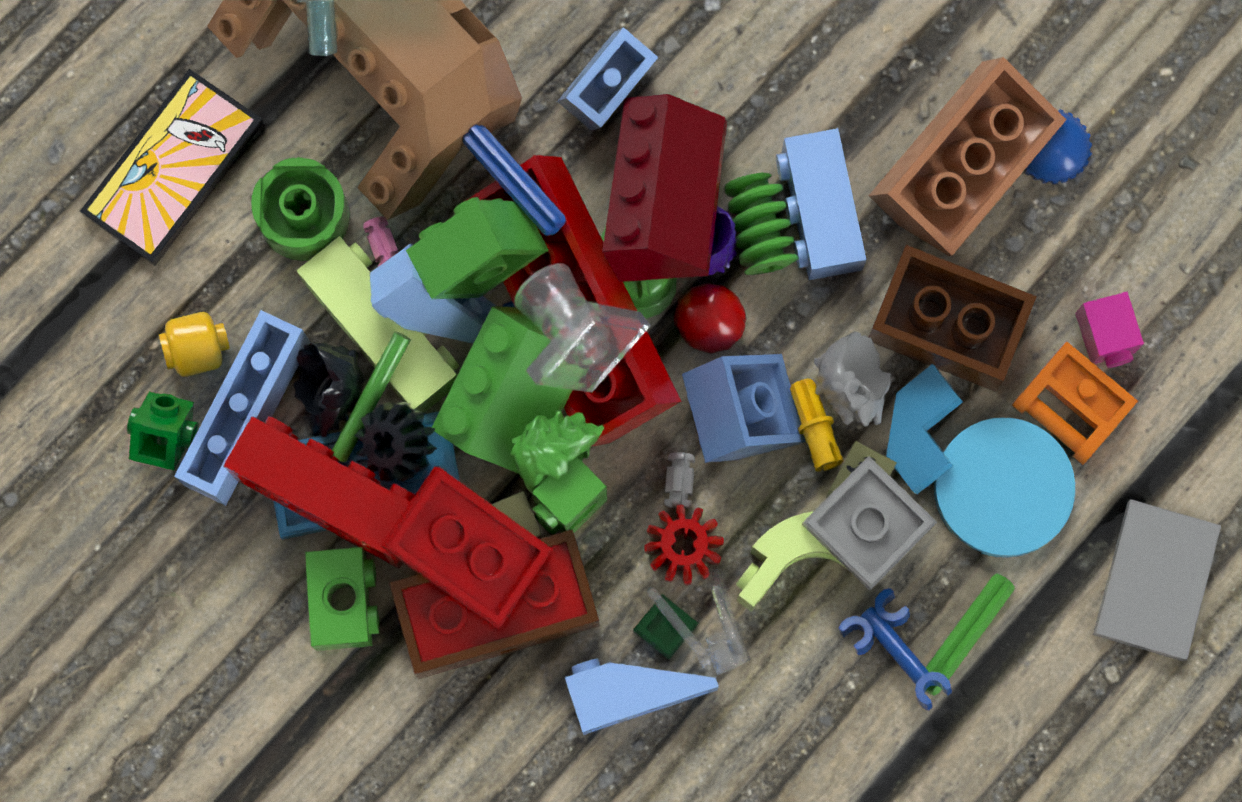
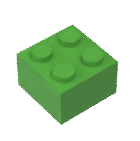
[406,197,549,299]

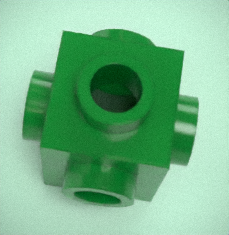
[127,391,199,470]

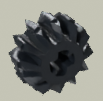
[354,402,437,482]

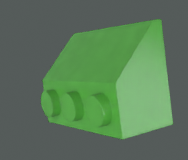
[431,306,591,473]

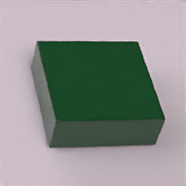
[633,594,699,661]

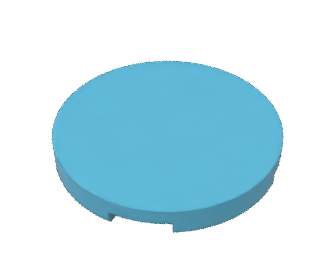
[934,417,1075,558]

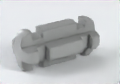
[664,452,695,509]

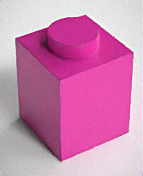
[1075,291,1144,368]

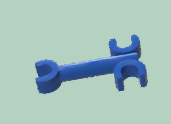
[839,588,952,711]

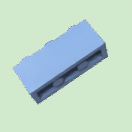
[776,128,866,280]

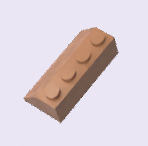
[868,57,1066,256]

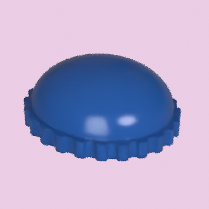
[1025,109,1092,184]

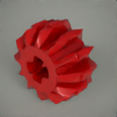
[644,505,724,585]

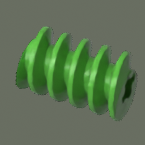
[724,172,799,275]

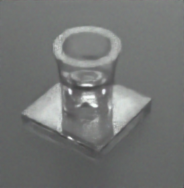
[514,264,651,392]

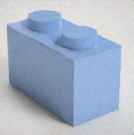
[557,27,658,131]

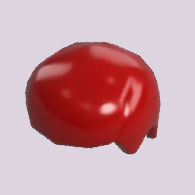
[674,283,747,354]

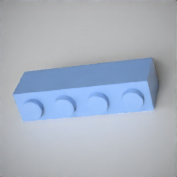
[174,310,310,506]

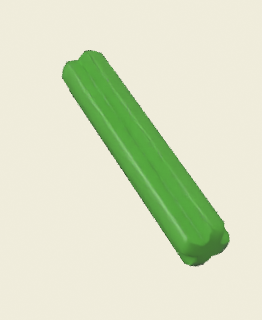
[926,573,1015,696]

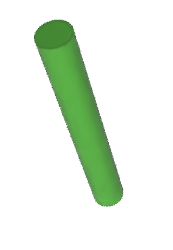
[332,331,411,462]

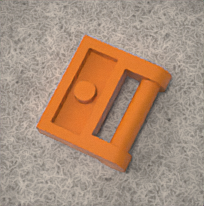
[1012,341,1138,465]

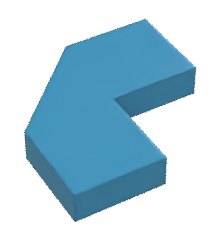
[886,364,963,494]

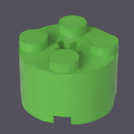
[251,157,350,261]

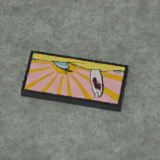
[80,69,264,266]

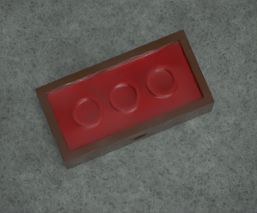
[389,529,600,679]

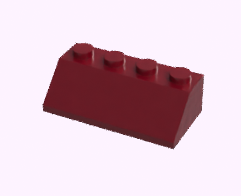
[602,94,727,282]

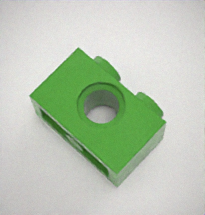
[532,457,607,535]
[305,547,380,651]

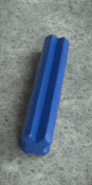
[463,125,566,235]

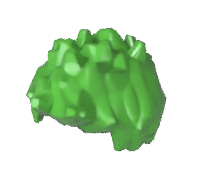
[510,411,605,493]

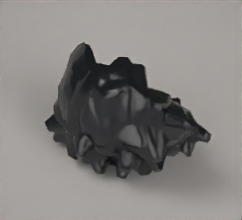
[293,341,364,437]

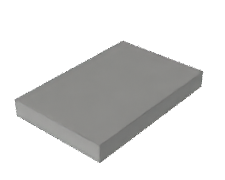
[1093,500,1221,662]

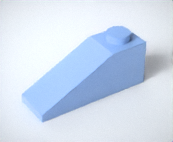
[370,244,496,343]
[565,658,719,735]

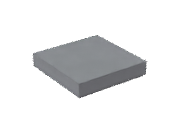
[802,456,937,591]

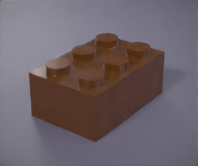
[868,245,1037,392]

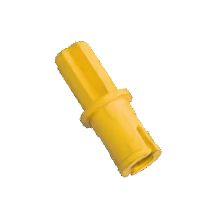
[790,378,844,472]

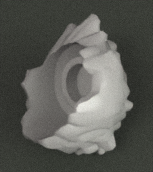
[814,331,891,427]

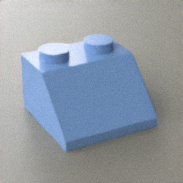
[682,354,806,463]

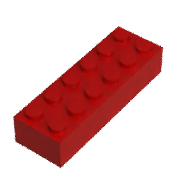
[465,155,682,446]

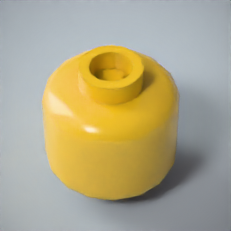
[158,312,230,377]

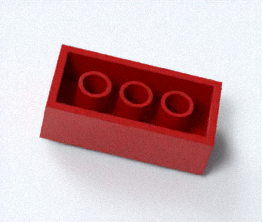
[223,416,415,569]

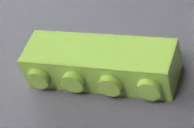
[296,236,460,412]

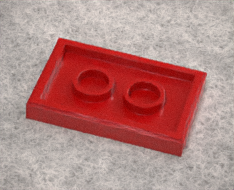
[380,466,553,629]

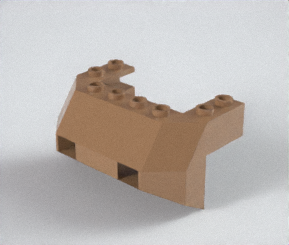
[207,0,522,220]

